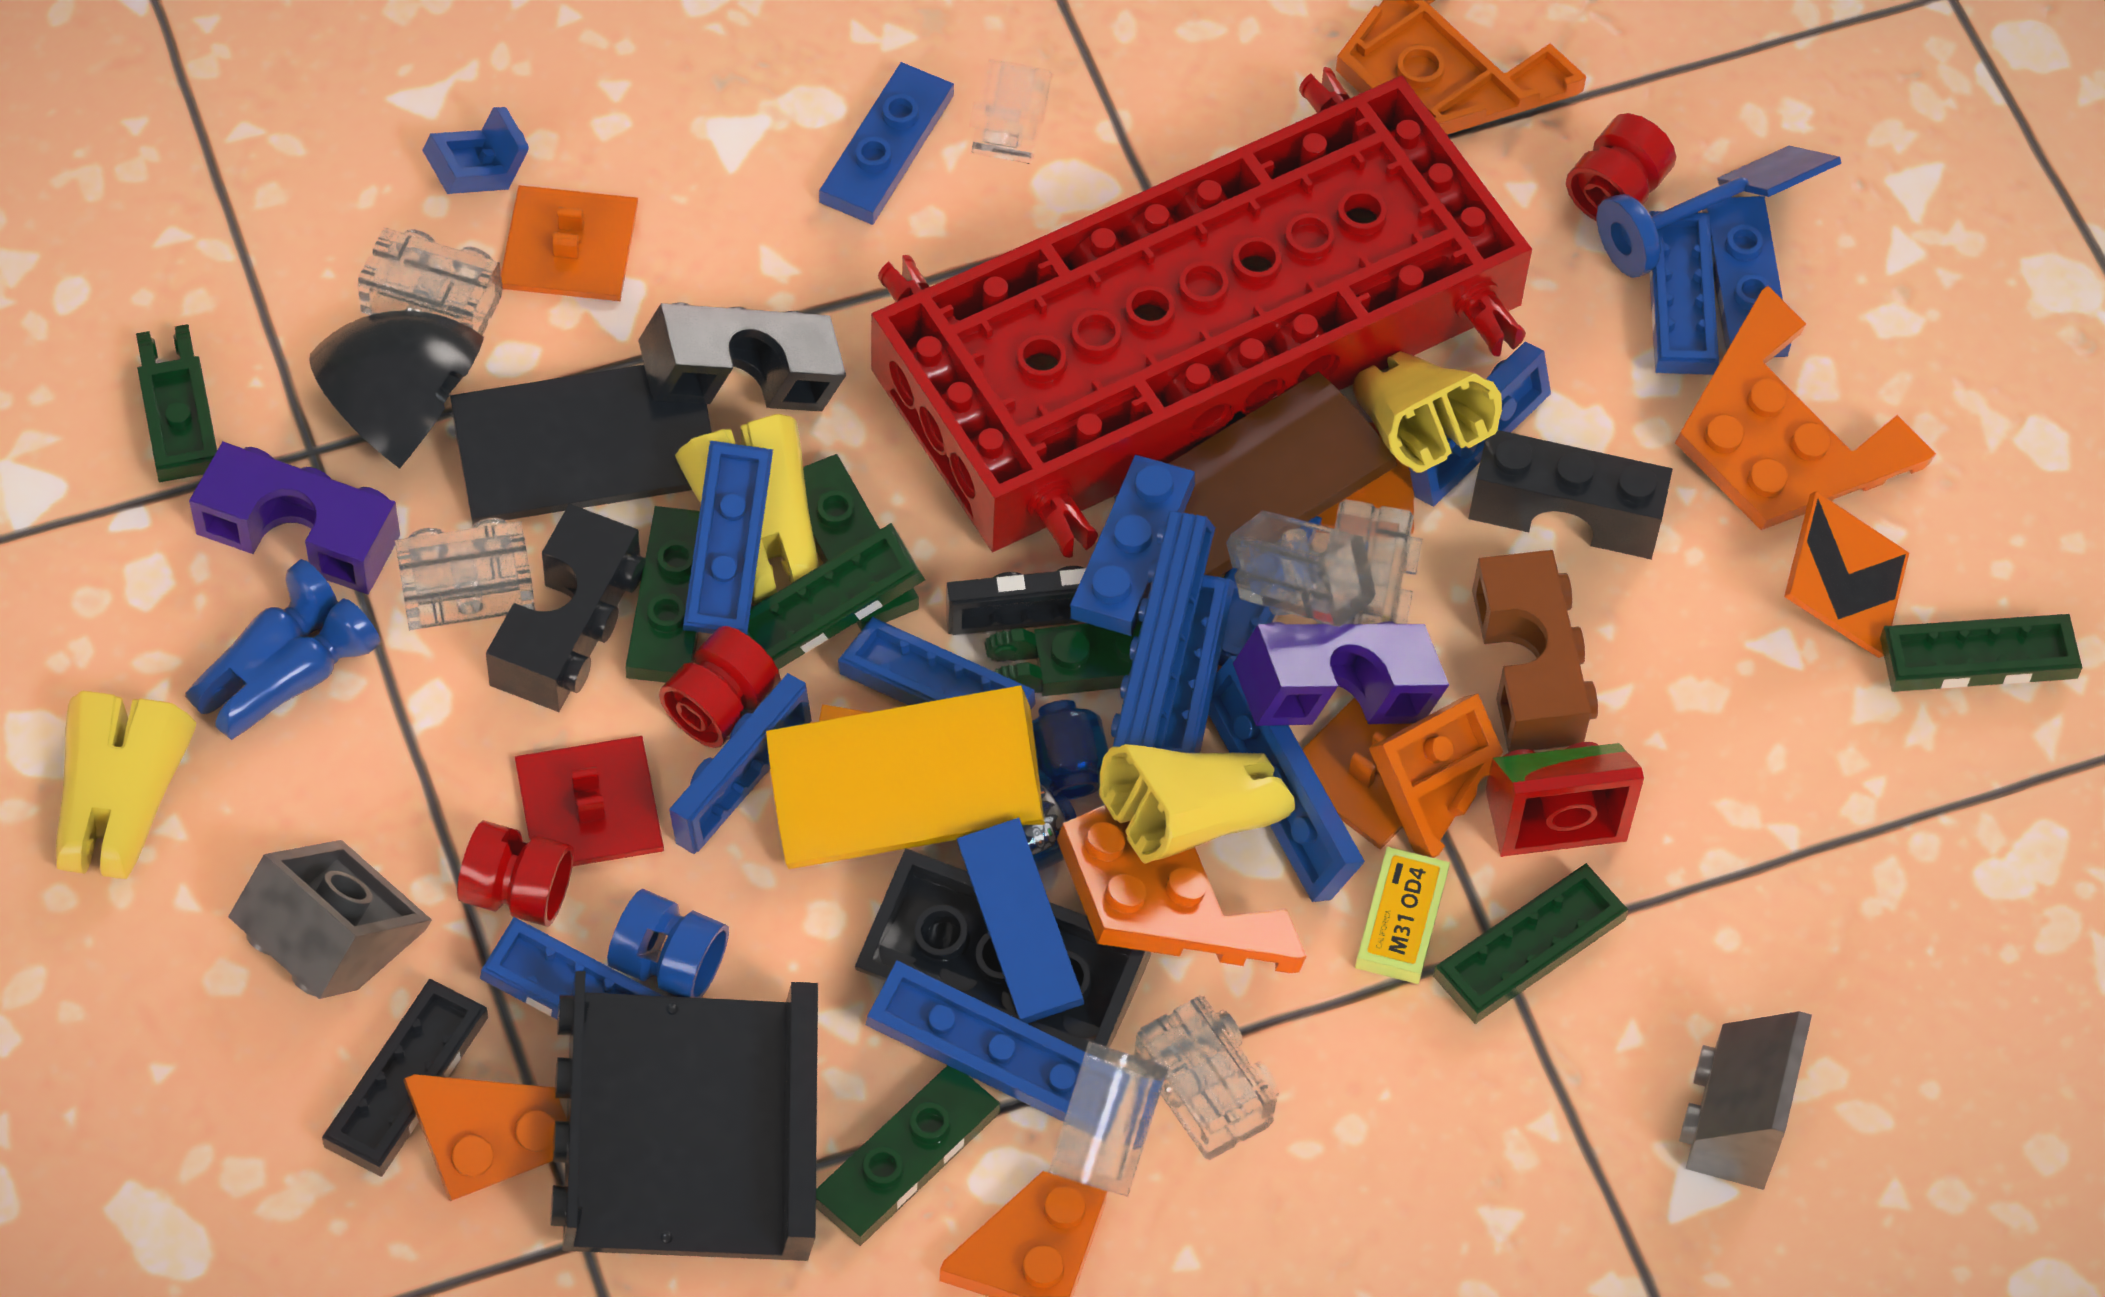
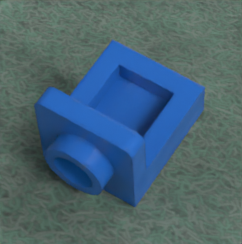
[422,107,529,194]

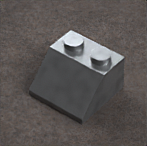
[228,840,432,999]
[1679,1011,1812,1190]

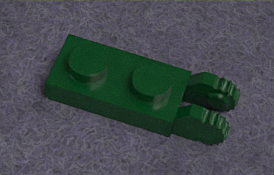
[136,324,217,483]
[984,620,1142,697]

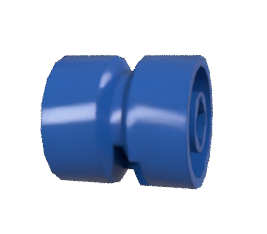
[607,888,729,998]

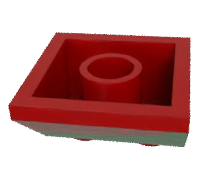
[1485,742,1644,857]

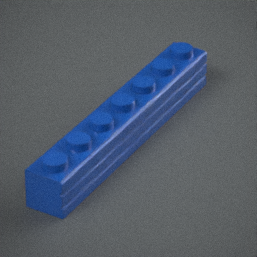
[1111,511,1215,749]

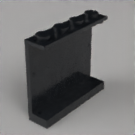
[550,971,818,1261]

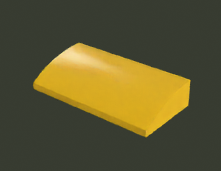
[766,685,1045,869]

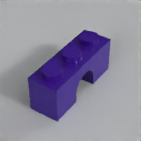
[189,441,400,595]
[1233,621,1449,726]

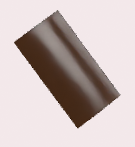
[1114,371,1397,577]

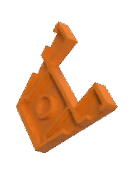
[1336,0,1586,135]
[1675,286,1936,530]
[1057,805,1307,973]

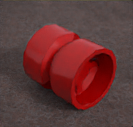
[1565,113,1677,222]
[659,626,781,748]
[457,820,574,927]

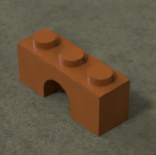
[1472,550,1598,753]

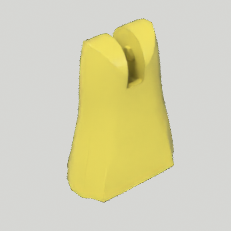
[1353,351,1502,473]
[675,414,818,605]
[56,690,196,879]
[1099,744,1295,864]

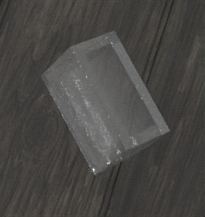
[1048,1041,1169,1197]

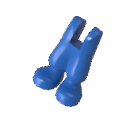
[185,559,380,740]

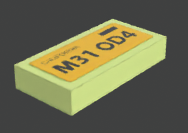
[1355,846,1450,984]

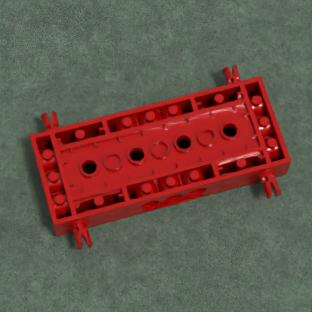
[871,67,1532,558]

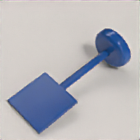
[1596,145,1842,278]

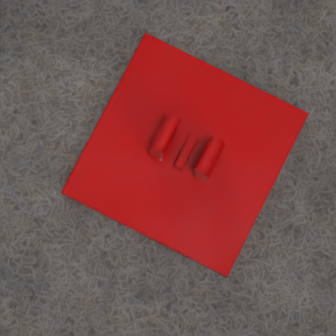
[515,736,664,866]

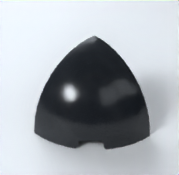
[309,310,484,469]

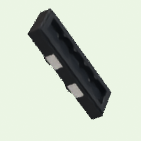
[946,566,1086,635]
[322,978,488,1177]

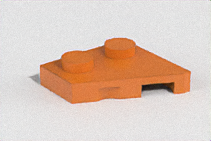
[1369,693,1503,858]
[403,1074,567,1201]
[939,1171,1107,1297]

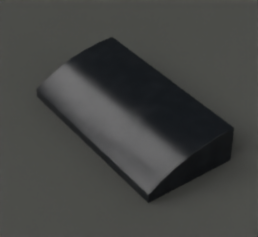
[450,365,712,526]
[855,848,1151,1060]

